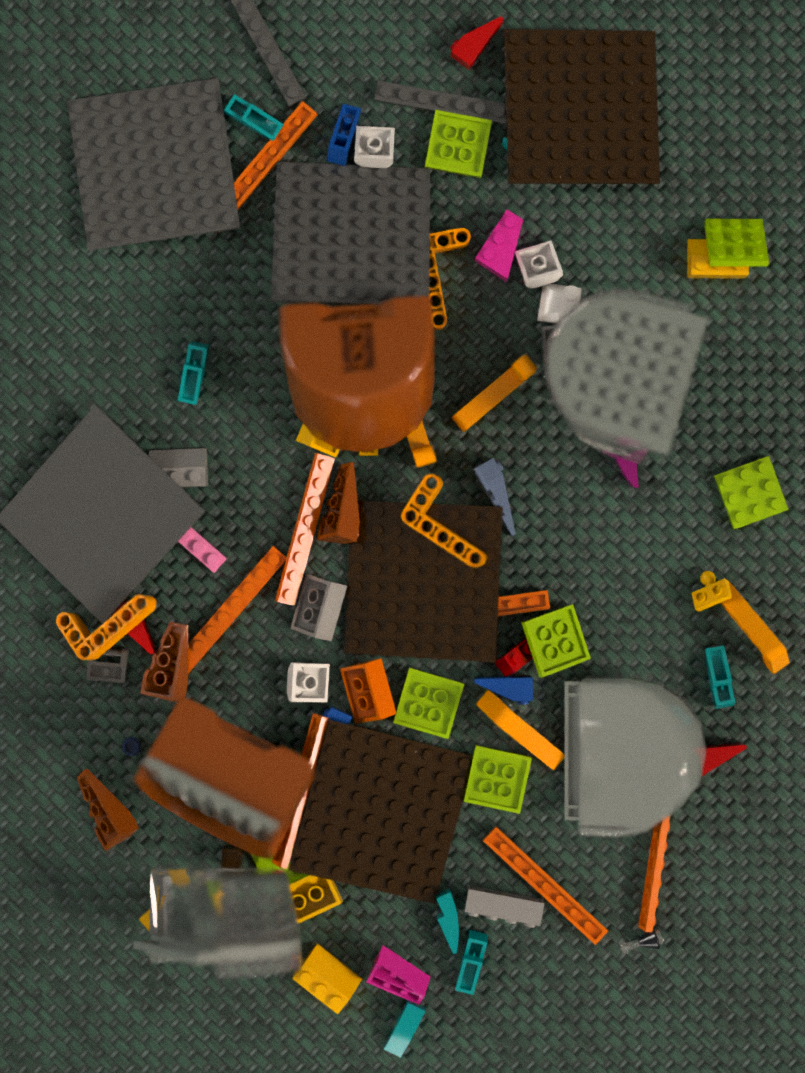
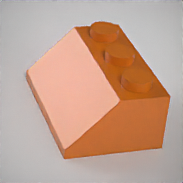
[340,658,397,724]

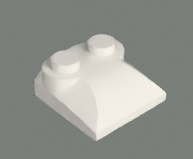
[354,126,395,168]
[515,241,563,288]
[537,284,581,325]
[287,662,330,702]

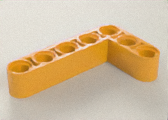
[429,228,471,330]
[451,354,538,433]
[407,421,436,468]
[401,474,486,567]
[720,581,790,674]
[56,595,156,660]
[476,689,565,770]

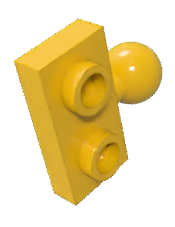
[692,571,732,612]

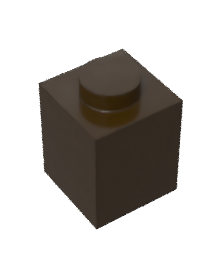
[221,845,243,869]

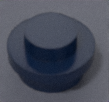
[122,737,142,756]

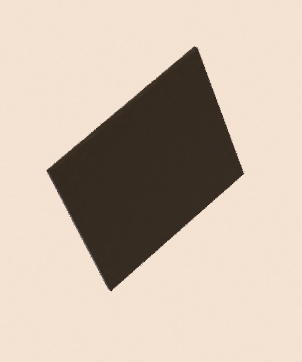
[504,29,660,184]
[344,501,503,662]
[288,719,473,904]

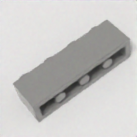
[464,885,545,928]

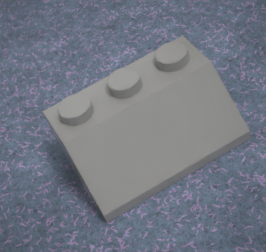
[148,448,208,488]
[290,574,347,641]

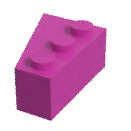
[475,209,523,282]
[366,945,431,1005]

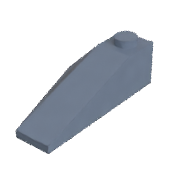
[473,458,516,536]

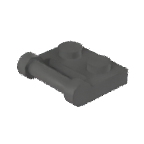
[86,648,129,683]

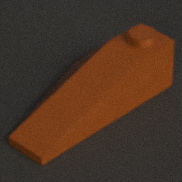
[317,462,360,544]
[140,622,188,701]
[77,769,139,851]

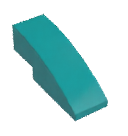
[224,94,284,141]
[178,341,210,405]
[705,645,736,709]
[436,888,459,954]
[455,930,488,995]
[383,1000,426,1057]

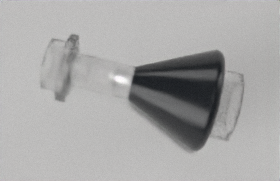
[620,928,664,955]

